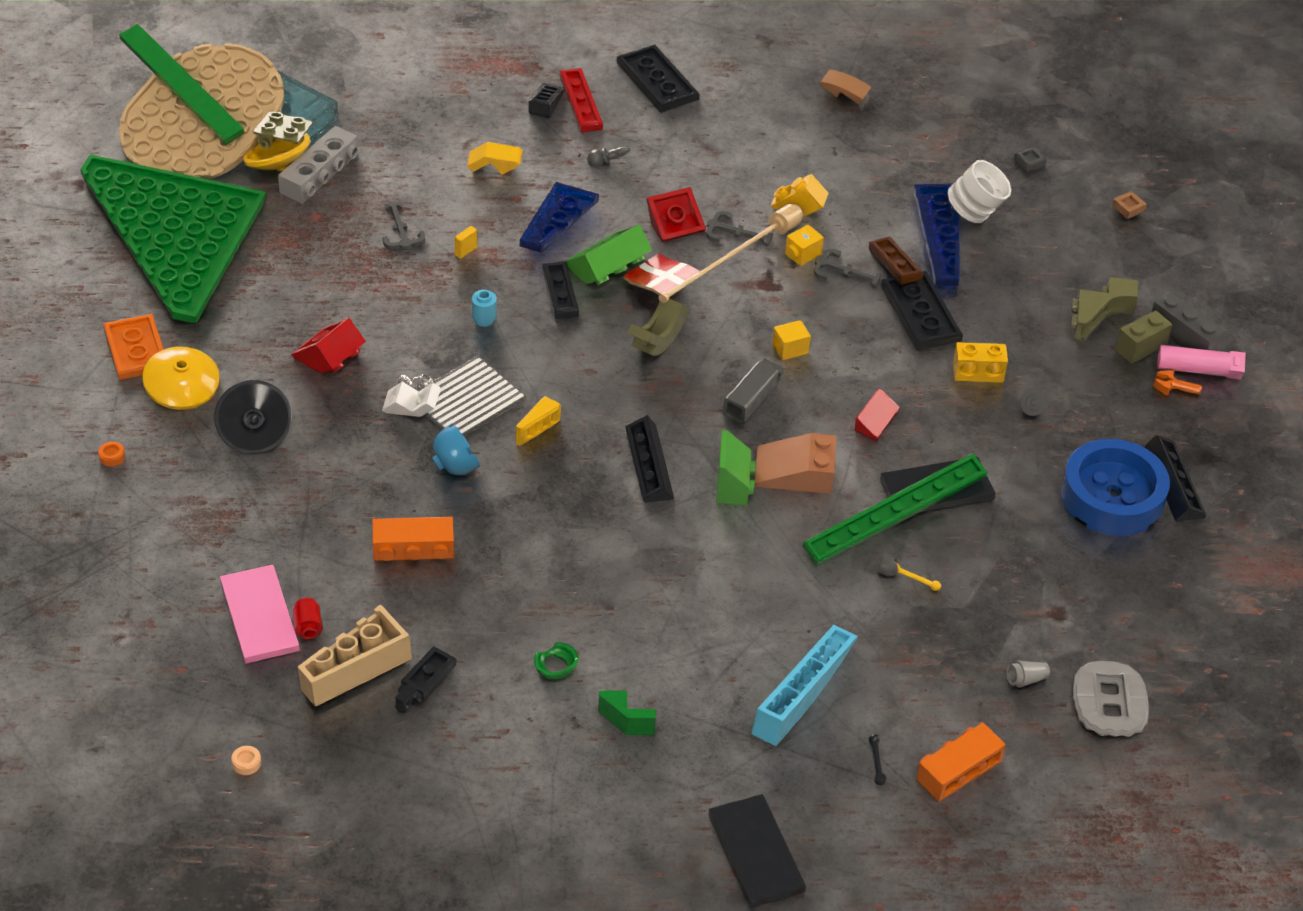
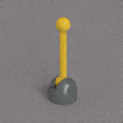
[878,553,941,591]

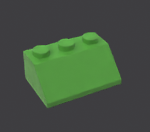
[563,224,652,285]

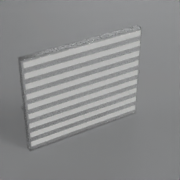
[417,355,526,437]

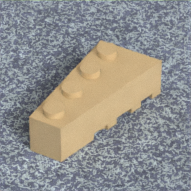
[298,604,412,707]

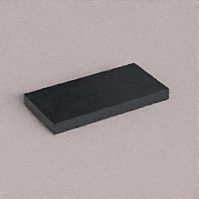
[617,44,700,113]
[881,271,963,350]
[880,456,996,513]
[708,794,806,908]

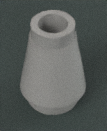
[1007,660,1050,688]

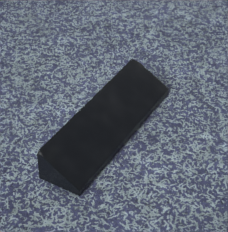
[626,415,674,503]
[1145,435,1206,521]

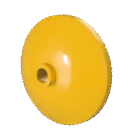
[243,133,311,171]
[143,347,220,410]

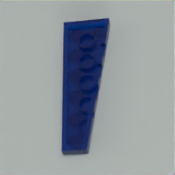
[913,183,960,286]

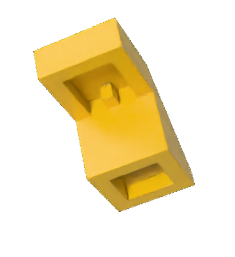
[467,142,523,175]

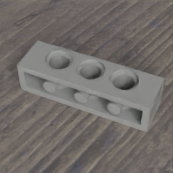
[278,126,359,203]

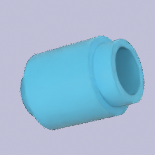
[472,290,497,327]

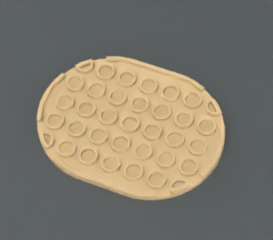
[119,43,284,180]

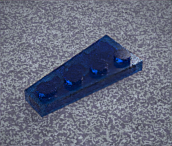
[519,182,599,253]

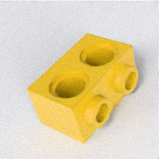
[953,342,1008,383]

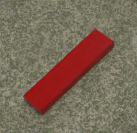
[560,68,603,133]

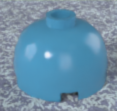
[432,423,481,476]

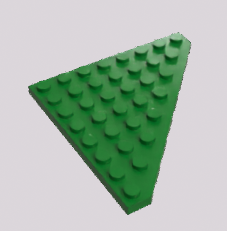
[81,154,267,324]

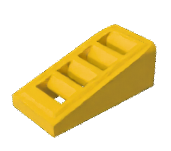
[516,396,561,446]

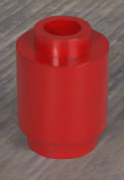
[293,597,323,639]

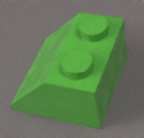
[716,430,756,505]

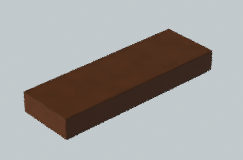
[869,237,923,285]

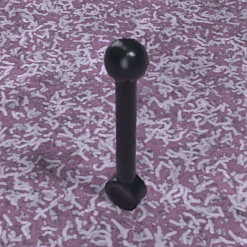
[869,734,886,786]

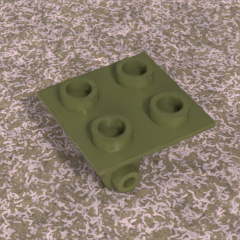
[253,112,313,149]

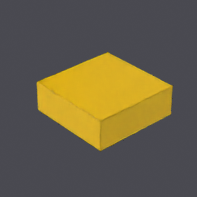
[454,226,477,259]

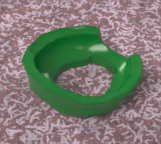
[534,642,579,680]

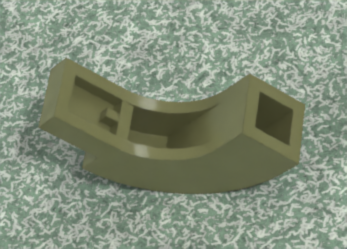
[627,298,691,356]

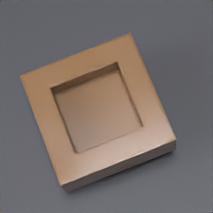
[1112,191,1146,219]

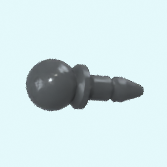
[587,147,630,167]

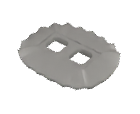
[1073,661,1149,737]

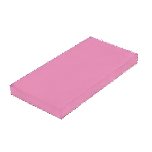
[220,565,300,664]

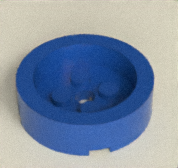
[1061,439,1170,536]

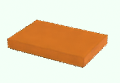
[103,314,164,380]

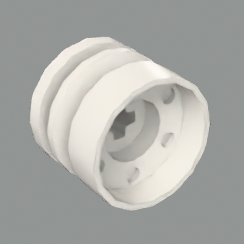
[948,160,1011,223]

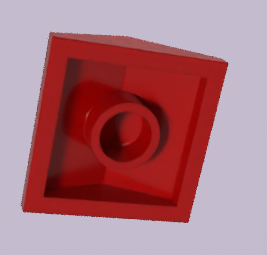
[646,187,706,242]

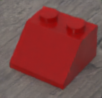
[291,318,366,374]

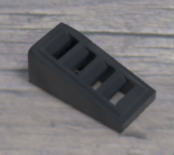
[529,83,565,118]

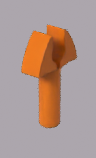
[1153,370,1202,395]

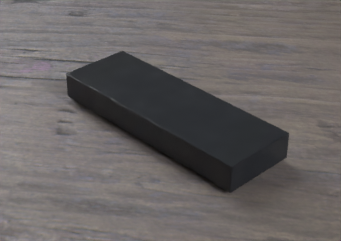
[542,261,579,319]

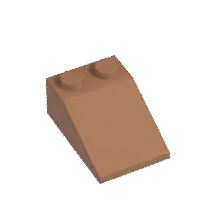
[754,433,836,494]

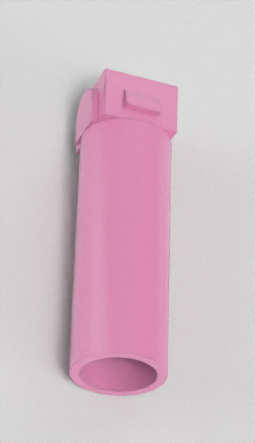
[1157,345,1246,380]

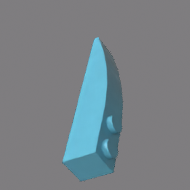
[752,625,858,746]

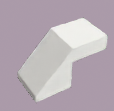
[382,382,441,417]

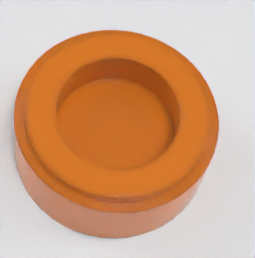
[98,442,125,467]

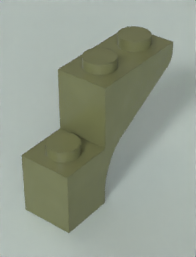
[1070,277,1138,340]

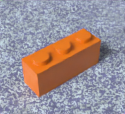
[372,517,454,561]
[916,723,1006,802]

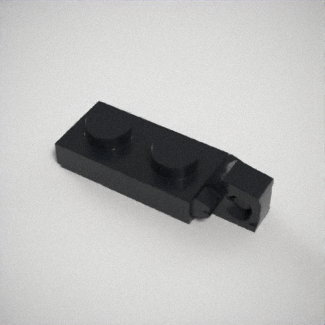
[395,646,457,713]

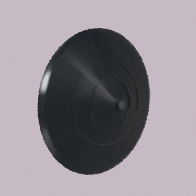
[214,380,292,454]

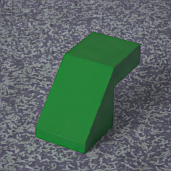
[598,690,656,735]

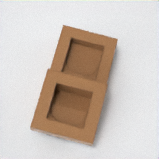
[819,70,871,105]

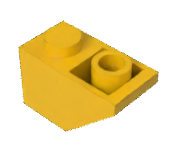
[771,174,829,216]

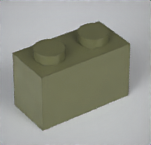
[1115,310,1173,364]

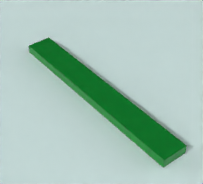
[119,24,245,145]
[802,453,988,566]

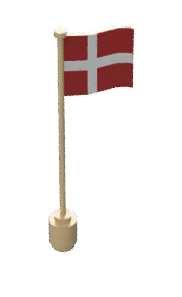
[624,204,803,303]

